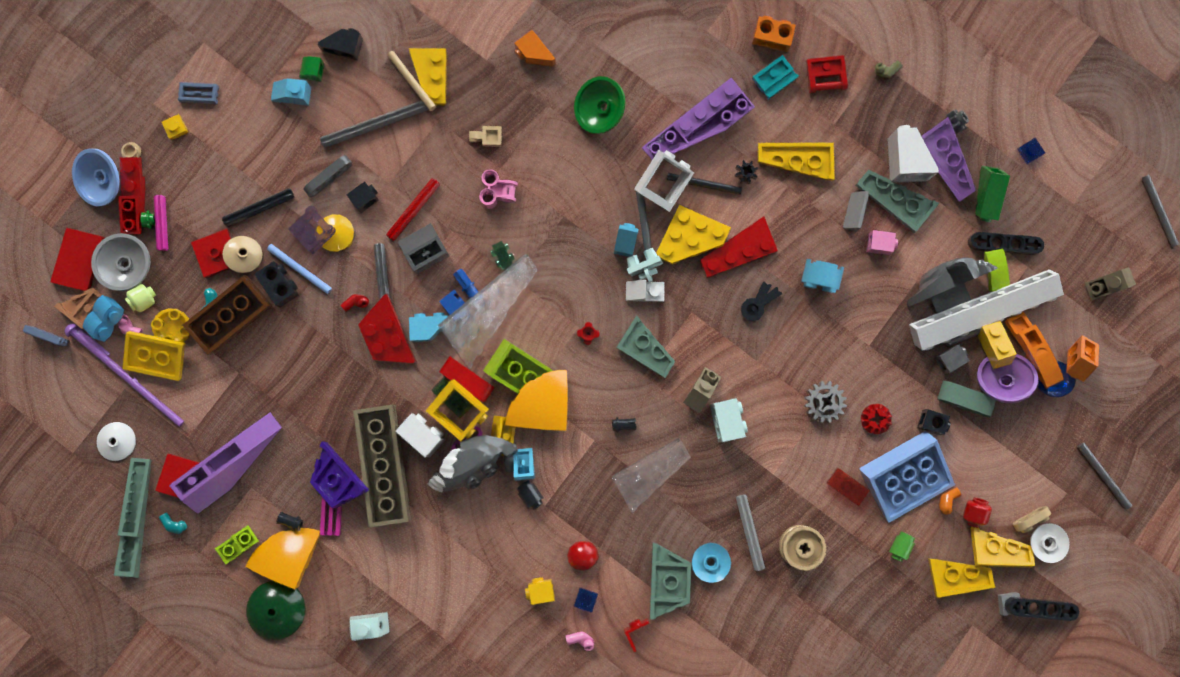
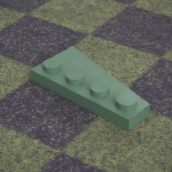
[855,170,939,233]

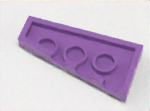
[921,117,976,202]

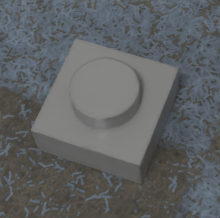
[998,592,1021,616]

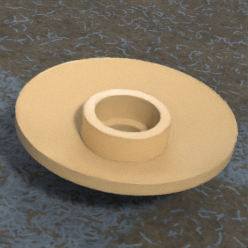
[223,236,262,273]

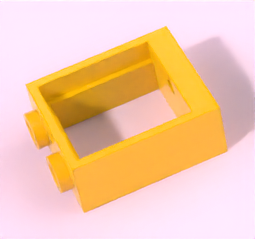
[425,379,489,441]

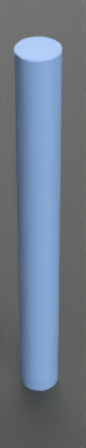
[267,244,332,294]

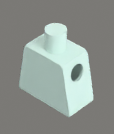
[350,612,389,640]

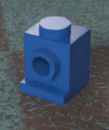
[439,290,469,321]

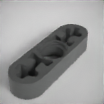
[303,155,353,197]

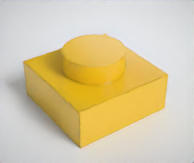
[162,114,189,140]

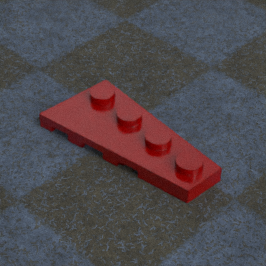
[700,216,778,278]

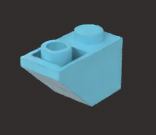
[614,223,638,257]
[409,313,450,342]

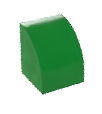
[299,56,325,82]

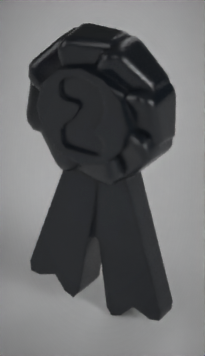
[741,281,782,321]

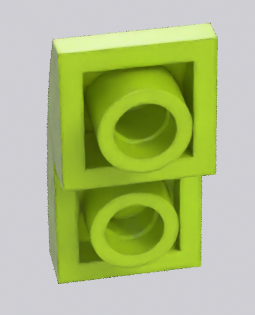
[984,249,1010,292]
[215,525,259,565]

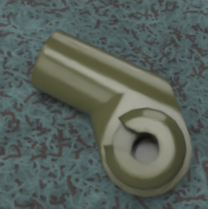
[874,60,903,78]

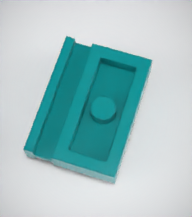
[752,55,799,100]

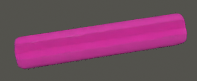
[154,195,168,251]

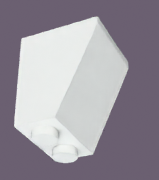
[888,125,939,182]

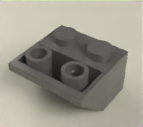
[398,223,450,274]

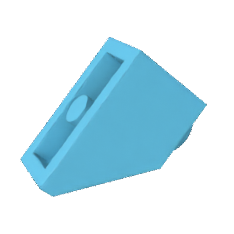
[271,78,311,106]

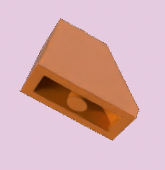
[514,30,556,67]

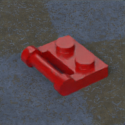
[806,55,848,93]

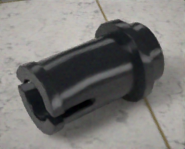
[612,417,636,433]
[276,512,303,531]

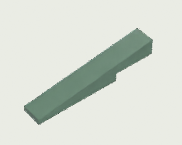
[114,458,152,578]

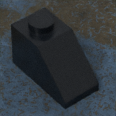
[318,28,363,60]

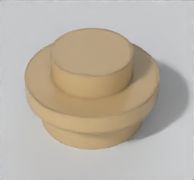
[121,142,141,157]

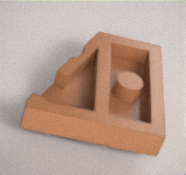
[54,288,103,330]

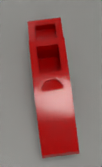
[118,157,145,234]

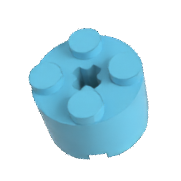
[801,259,844,293]

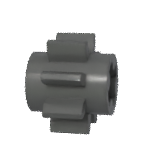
[946,109,969,133]

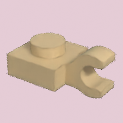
[469,126,502,147]

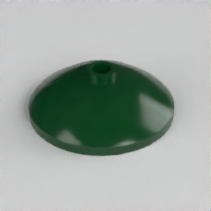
[246,581,306,640]

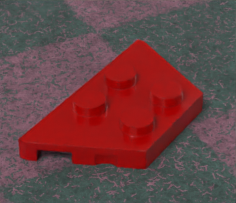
[358,293,416,363]

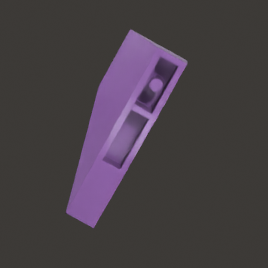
[642,78,755,160]
[169,412,282,514]

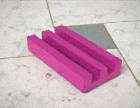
[320,497,342,536]

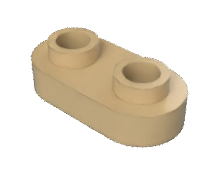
[1013,506,1051,533]

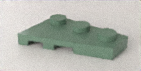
[616,315,675,378]

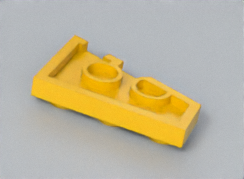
[409,48,447,105]
[970,527,1035,568]
[928,558,995,598]

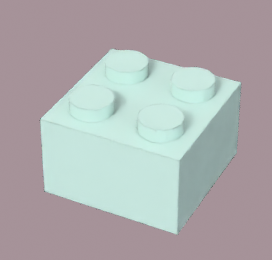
[710,398,748,442]

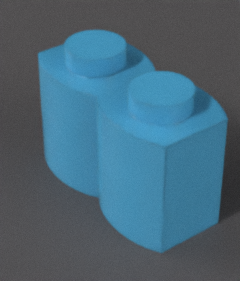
[83,295,124,342]

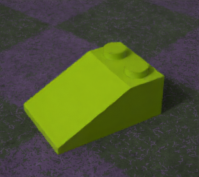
[483,339,553,394]

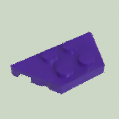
[310,441,369,508]

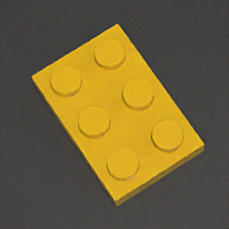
[123,331,185,381]

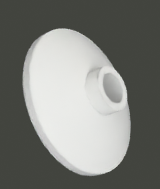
[97,422,136,461]
[1030,523,1069,563]

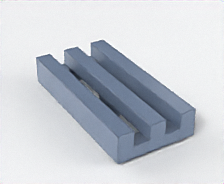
[178,82,219,104]
[23,325,69,347]

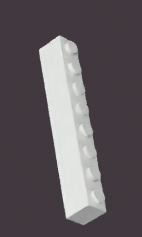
[909,270,1064,350]

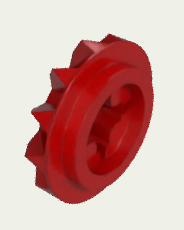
[861,404,892,434]

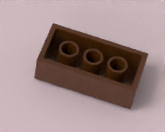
[182,276,273,355]

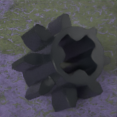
[735,160,758,185]

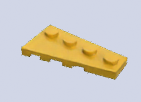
[757,143,835,181]

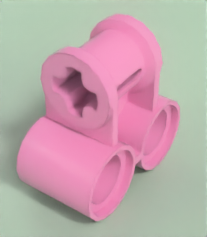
[479,170,518,209]

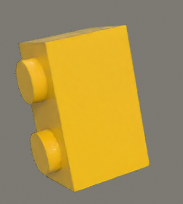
[978,321,1017,369]

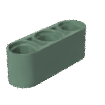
[937,381,996,417]

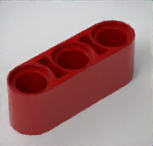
[439,356,495,403]

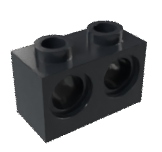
[254,261,299,308]

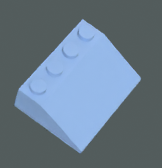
[859,431,955,523]

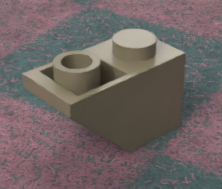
[1085,267,1136,300]
[683,367,721,413]

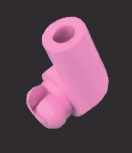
[117,314,143,335]
[566,632,594,651]

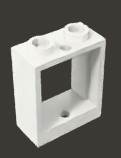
[634,150,694,212]

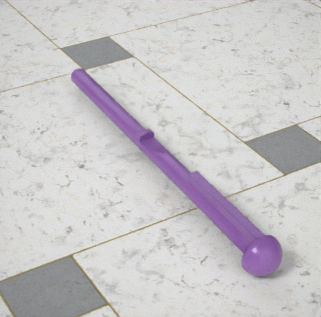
[65,324,184,427]

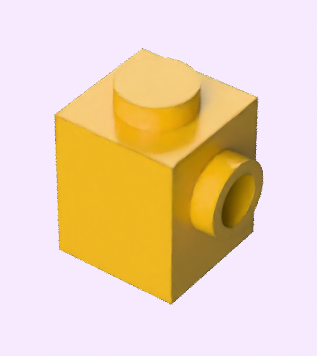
[525,577,555,605]

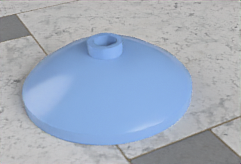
[72,148,120,206]

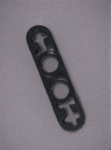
[968,232,1045,255]
[1005,597,1079,621]

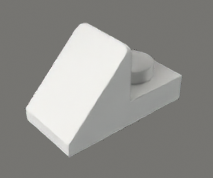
[626,280,664,302]

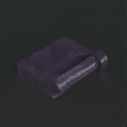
[288,206,336,255]

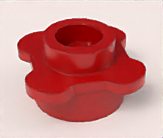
[577,322,600,345]

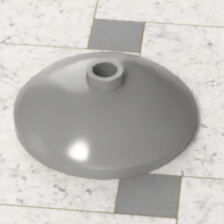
[91,233,151,291]

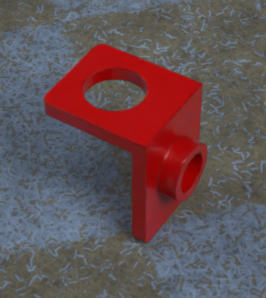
[624,618,650,653]

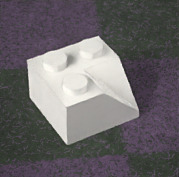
[396,413,445,457]

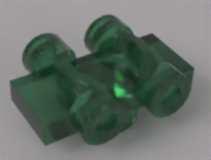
[490,241,515,270]

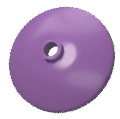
[977,354,1038,403]

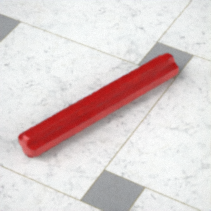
[386,178,440,241]

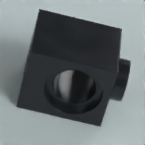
[346,181,379,213]
[917,409,951,435]

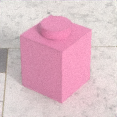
[867,230,898,255]

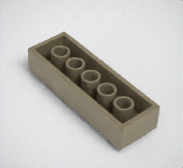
[353,405,412,528]

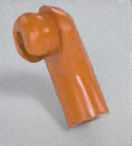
[939,487,961,515]

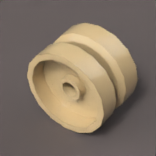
[779,525,826,570]

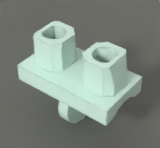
[627,248,663,282]

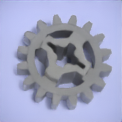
[804,381,847,423]

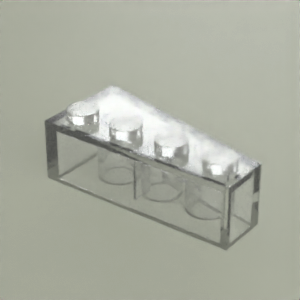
[611,438,691,513]

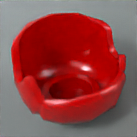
[567,541,599,571]

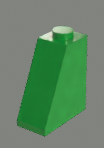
[975,166,1010,222]

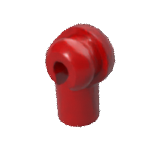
[340,294,369,312]

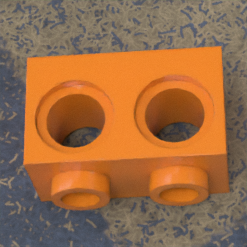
[752,16,796,52]
[1066,335,1099,382]

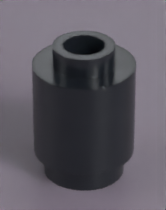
[517,480,544,510]

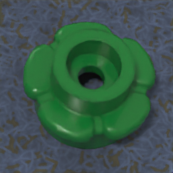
[141,210,155,229]

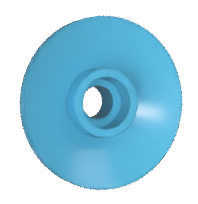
[692,543,731,583]

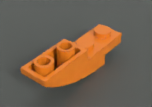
[1005,312,1064,389]

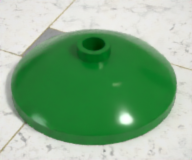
[574,76,625,134]

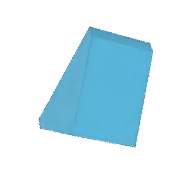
[513,448,535,480]

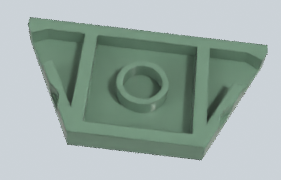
[650,543,691,620]

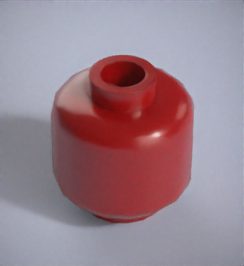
[963,497,992,528]

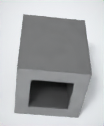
[935,345,970,374]

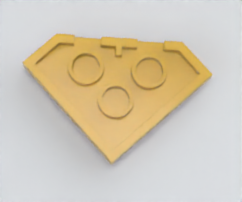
[656,205,731,265]

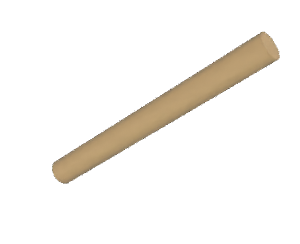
[387,51,436,111]

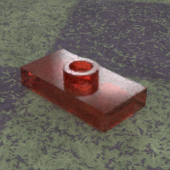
[826,468,870,506]

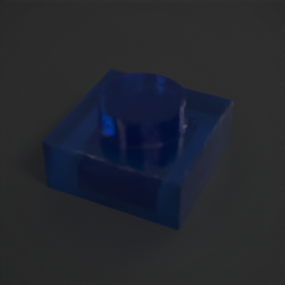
[1017,137,1045,164]
[573,587,598,613]

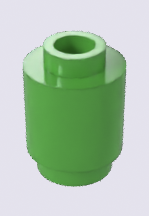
[889,532,915,562]

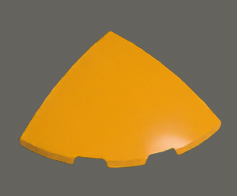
[505,370,568,431]
[245,528,320,589]

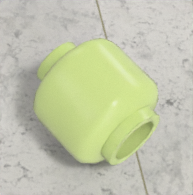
[125,284,156,312]

